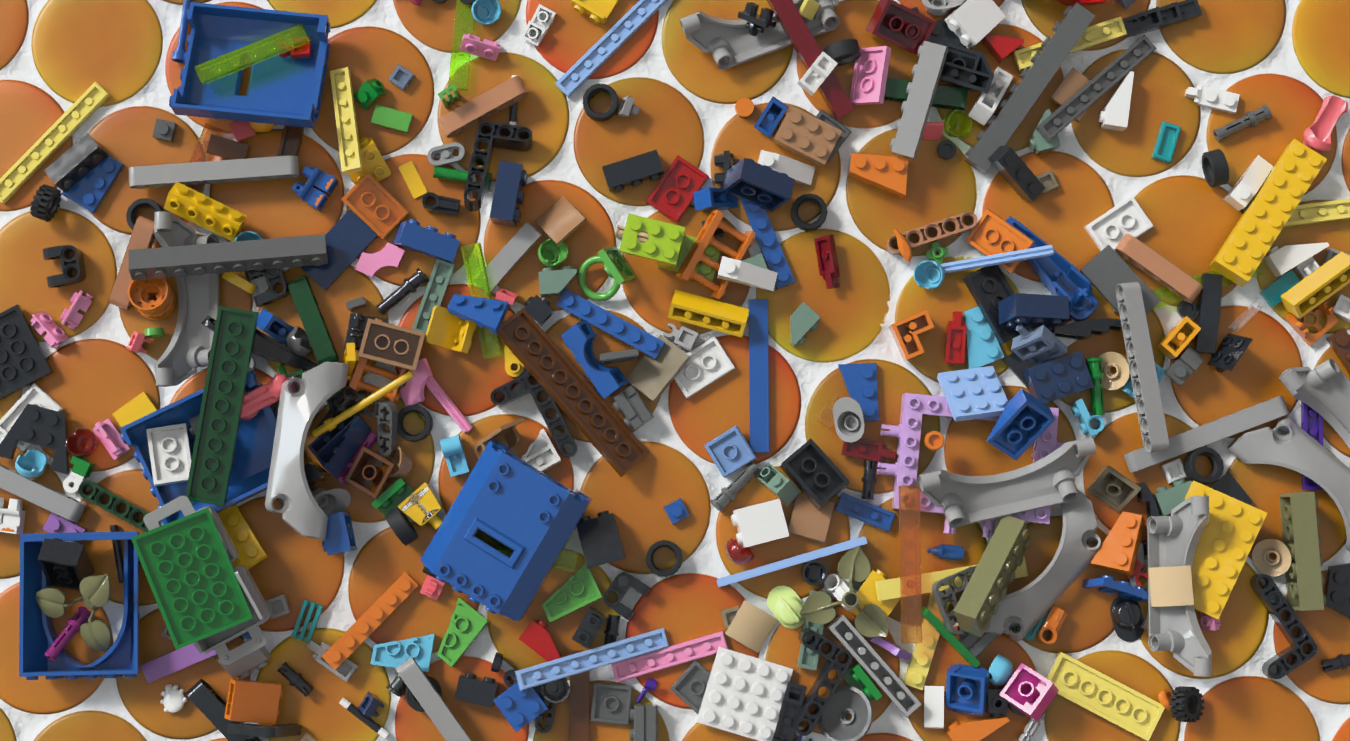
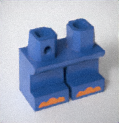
[292,166,339,212]

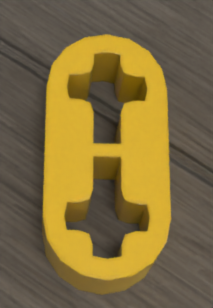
[221,272,257,295]

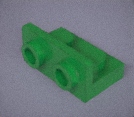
[371,478,414,516]
[843,663,882,702]

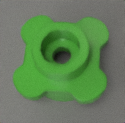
[926,242,949,264]

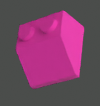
[999,663,1059,722]

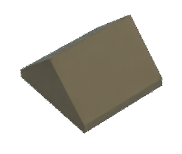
[1087,465,1141,513]

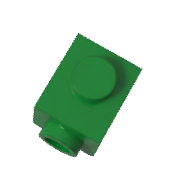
[353,78,387,110]

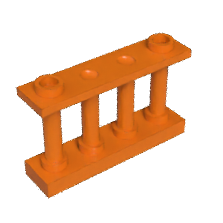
[676,210,756,300]
[349,318,406,404]

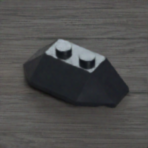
[939,42,994,94]

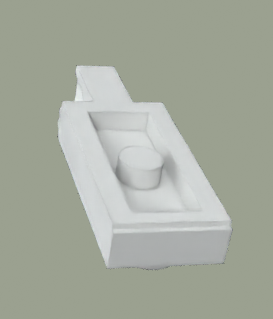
[1184,85,1240,114]

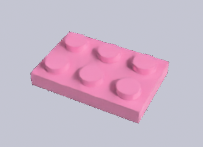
[849,46,891,106]

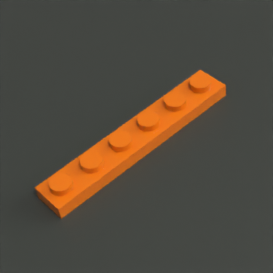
[321,572,419,670]

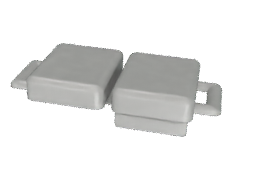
[144,496,271,665]

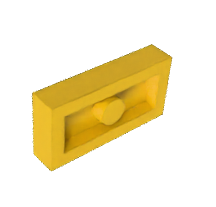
[343,343,359,376]

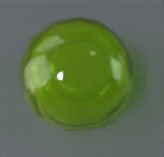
[943,109,973,138]

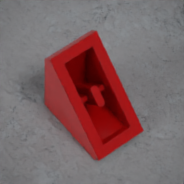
[983,35,1024,64]

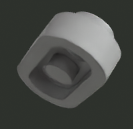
[427,142,466,167]

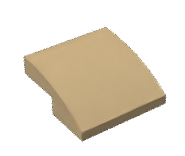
[1148,565,1194,607]
[725,600,778,653]

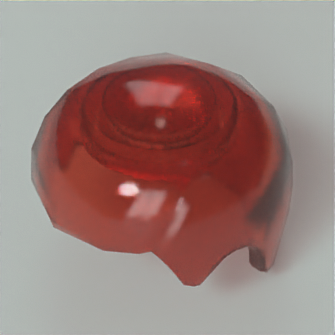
[65,429,99,458]
[726,538,755,565]

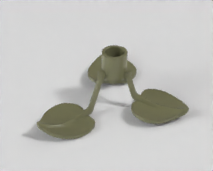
[800,547,888,637]
[35,574,111,651]

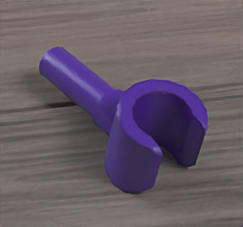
[636,678,657,703]

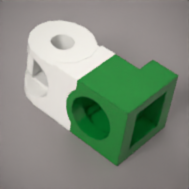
[63,455,95,493]

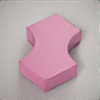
[355,243,406,278]
[399,358,433,407]

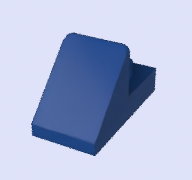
[754,96,789,138]

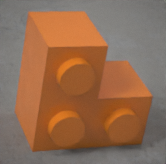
[889,310,934,362]

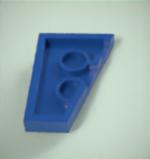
[838,363,879,421]

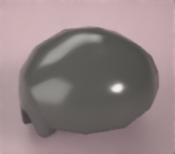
[287,326,312,357]
[540,678,571,703]

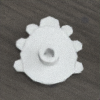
[160,684,188,713]

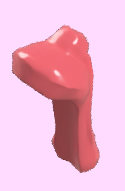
[1303,96,1348,153]
[241,374,291,421]

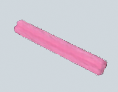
[425,377,473,434]

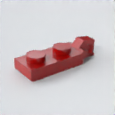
[944,311,967,365]

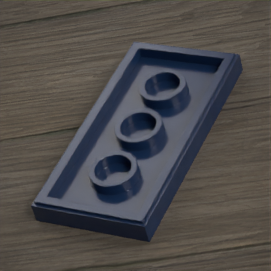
[300,210,378,291]

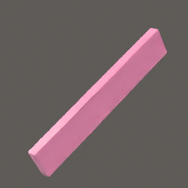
[611,631,728,683]

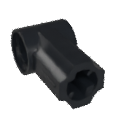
[422,192,461,217]

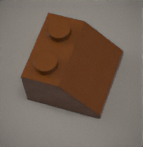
[345,446,395,499]

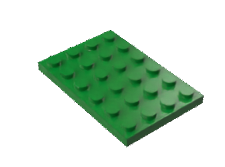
[131,508,253,650]

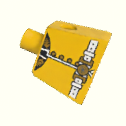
[397,482,444,530]

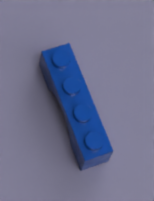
[561,320,628,399]

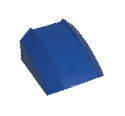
[945,663,989,716]

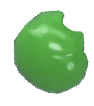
[537,239,569,268]

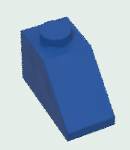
[693,187,738,212]
[256,308,294,346]

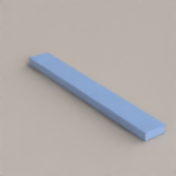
[555,0,668,98]
[716,536,868,587]
[515,628,669,691]

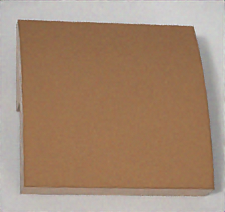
[1050,67,1091,122]
[535,197,586,246]
[788,494,834,543]

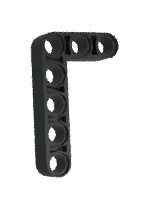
[464,121,533,212]
[490,372,578,458]
[1250,574,1317,679]
[792,628,852,736]
[186,679,261,741]

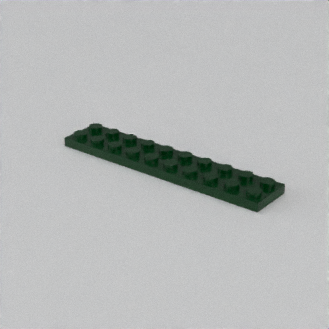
[185,306,259,506]

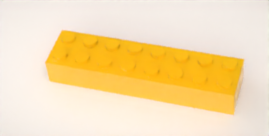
[1209,139,1327,287]

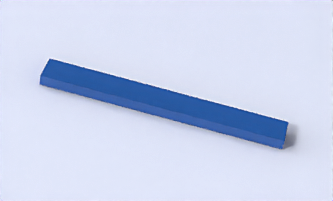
[749,300,769,453]

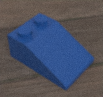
[987,388,1056,460]

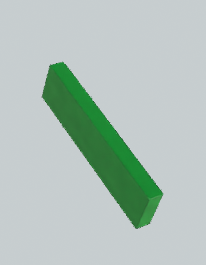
[919,606,981,668]

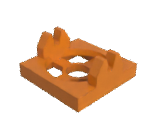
[1283,301,1339,346]

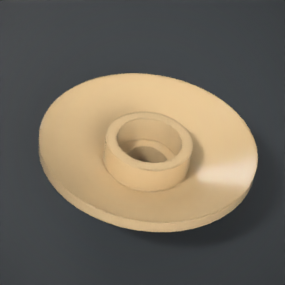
[1099,352,1130,390]
[1252,539,1292,576]

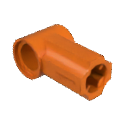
[1036,606,1068,644]

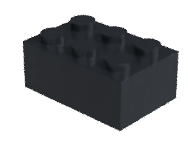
[780,439,850,511]
[37,538,94,590]

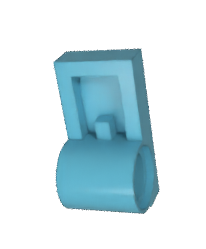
[1071,398,1105,437]
[440,435,470,477]

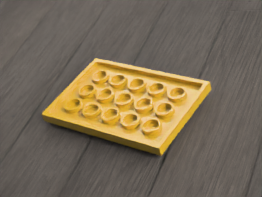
[1145,480,1267,619]

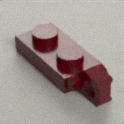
[814,235,840,289]
[841,439,896,462]

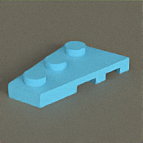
[964,306,1004,369]
[370,634,435,673]

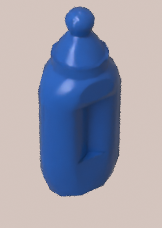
[927,544,964,561]

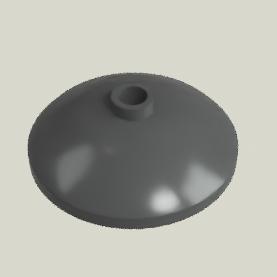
[817,686,873,741]

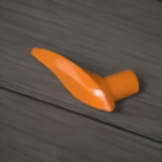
[893,229,912,263]

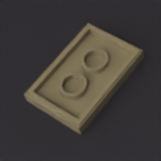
[626,335,691,402]

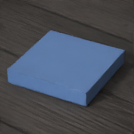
[704,425,757,478]

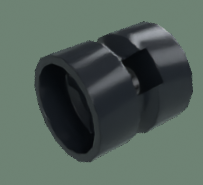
[801,560,828,586]

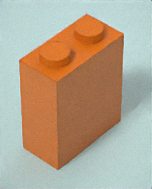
[224,679,283,724]

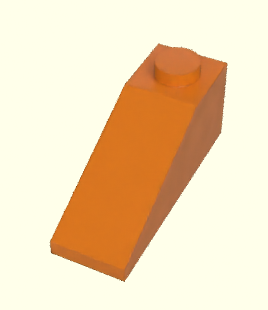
[945,716,1010,741]

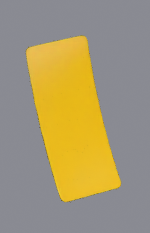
[398,161,427,199]

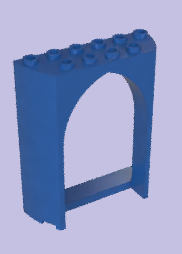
[19,531,140,680]

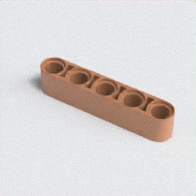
[438,76,528,138]
[886,212,978,255]
[109,216,155,310]
[1115,233,1203,303]

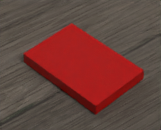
[646,155,709,223]

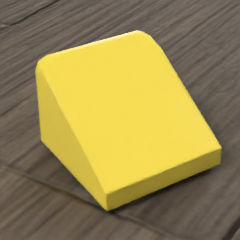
[799,0,820,20]

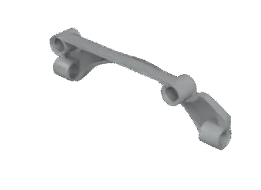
[680,0,840,70]
[154,211,219,387]
[1279,358,1350,449]
[265,362,349,539]
[1227,417,1350,552]
[919,437,1096,528]
[985,489,1102,641]
[1146,496,1212,677]

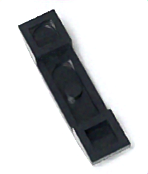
[1136,482,1159,560]
[772,681,807,741]

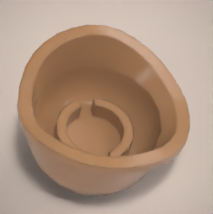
[389,446,412,480]

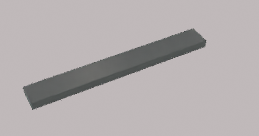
[1036,34,1157,142]

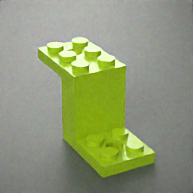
[619,213,720,281]

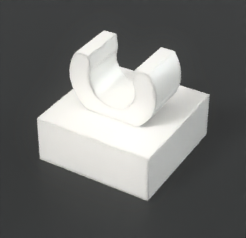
[1294,257,1320,279]

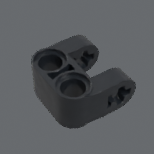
[42,245,86,288]
[244,268,290,307]
[604,572,652,621]

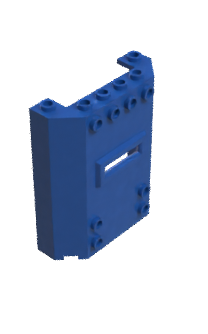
[169,2,330,128]
[120,368,277,526]
[420,439,593,621]

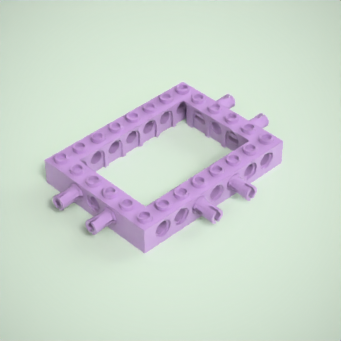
[877,393,1065,538]

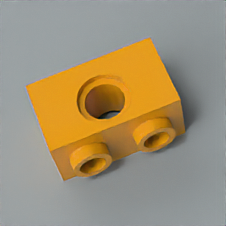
[1156,316,1201,360]

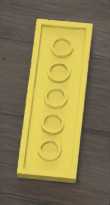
[1046,651,1165,741]

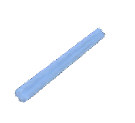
[941,245,1054,274]

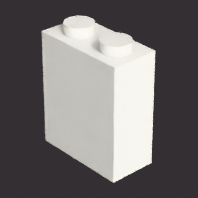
[944,0,1006,49]
[731,498,789,548]

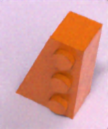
[848,153,909,199]
[1091,511,1145,576]

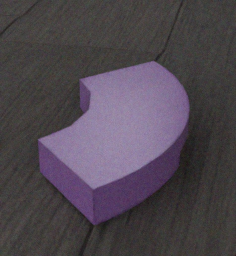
[864,636,912,660]

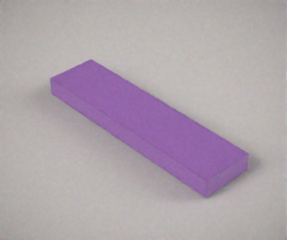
[140,643,217,683]

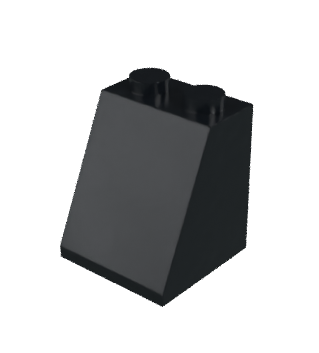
[577,510,626,569]

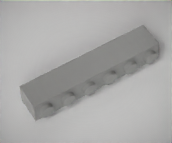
[890,41,948,160]
[827,614,921,717]

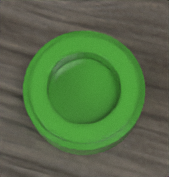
[145,327,164,339]

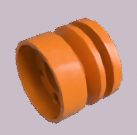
[128,278,177,321]

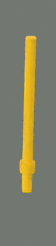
[312,370,415,438]

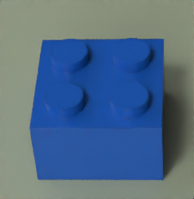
[322,512,357,555]
[493,682,550,732]

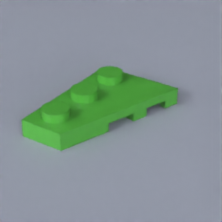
[542,563,603,623]
[437,597,489,667]

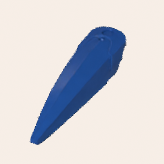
[1006,216,1098,322]

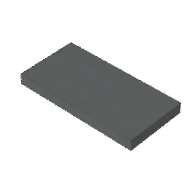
[1079,245,1160,314]

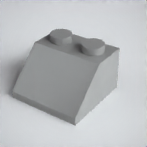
[218,645,272,679]

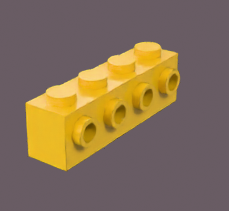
[164,182,247,242]
[1280,252,1350,319]
[668,290,749,338]

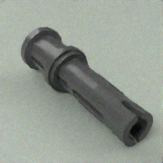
[1213,104,1272,141]
[710,462,760,513]

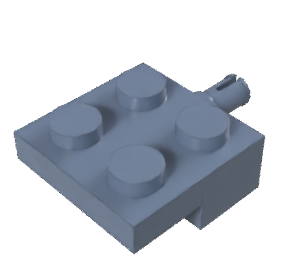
[1011,324,1068,366]

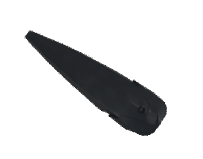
[201,315,319,371]

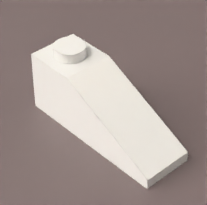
[968,67,1014,125]
[1098,71,1134,131]
[758,150,815,186]
[1223,155,1274,211]
[1263,242,1330,278]
[717,256,778,292]

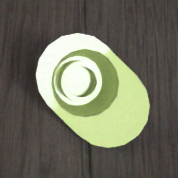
[767,585,805,629]

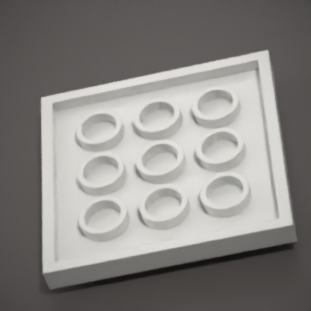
[696,646,793,741]

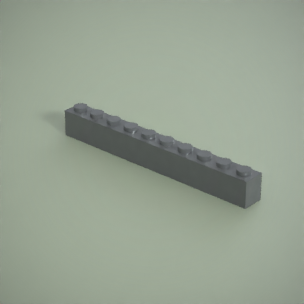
[964,3,1095,173]
[129,234,328,281]

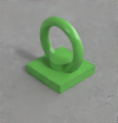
[578,246,637,301]

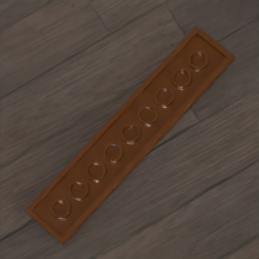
[497,308,649,477]

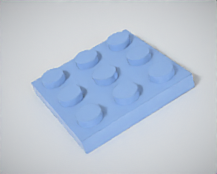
[937,366,1008,422]

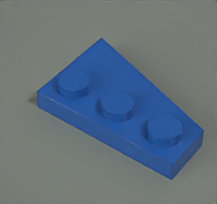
[62,156,124,213]
[447,294,509,334]
[1082,575,1148,602]

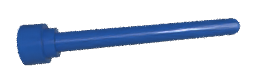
[172,0,191,63]

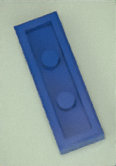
[835,492,896,532]

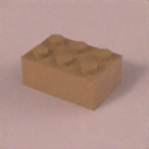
[773,105,842,169]
[358,318,425,372]

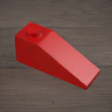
[519,619,562,661]

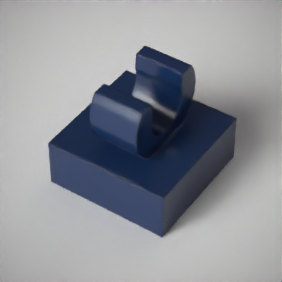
[358,692,384,718]

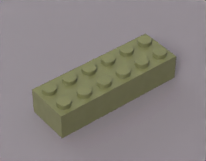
[1279,492,1326,611]
[954,516,1031,637]

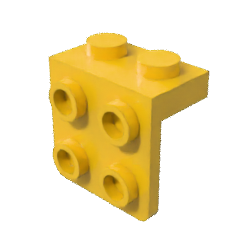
[338,137,391,185]
[425,306,477,354]

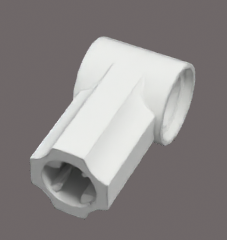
[824,574,855,610]

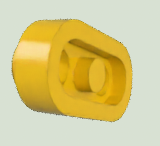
[504,344,525,378]

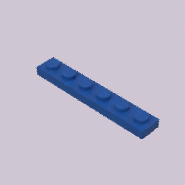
[739,198,795,290]
[556,288,665,360]

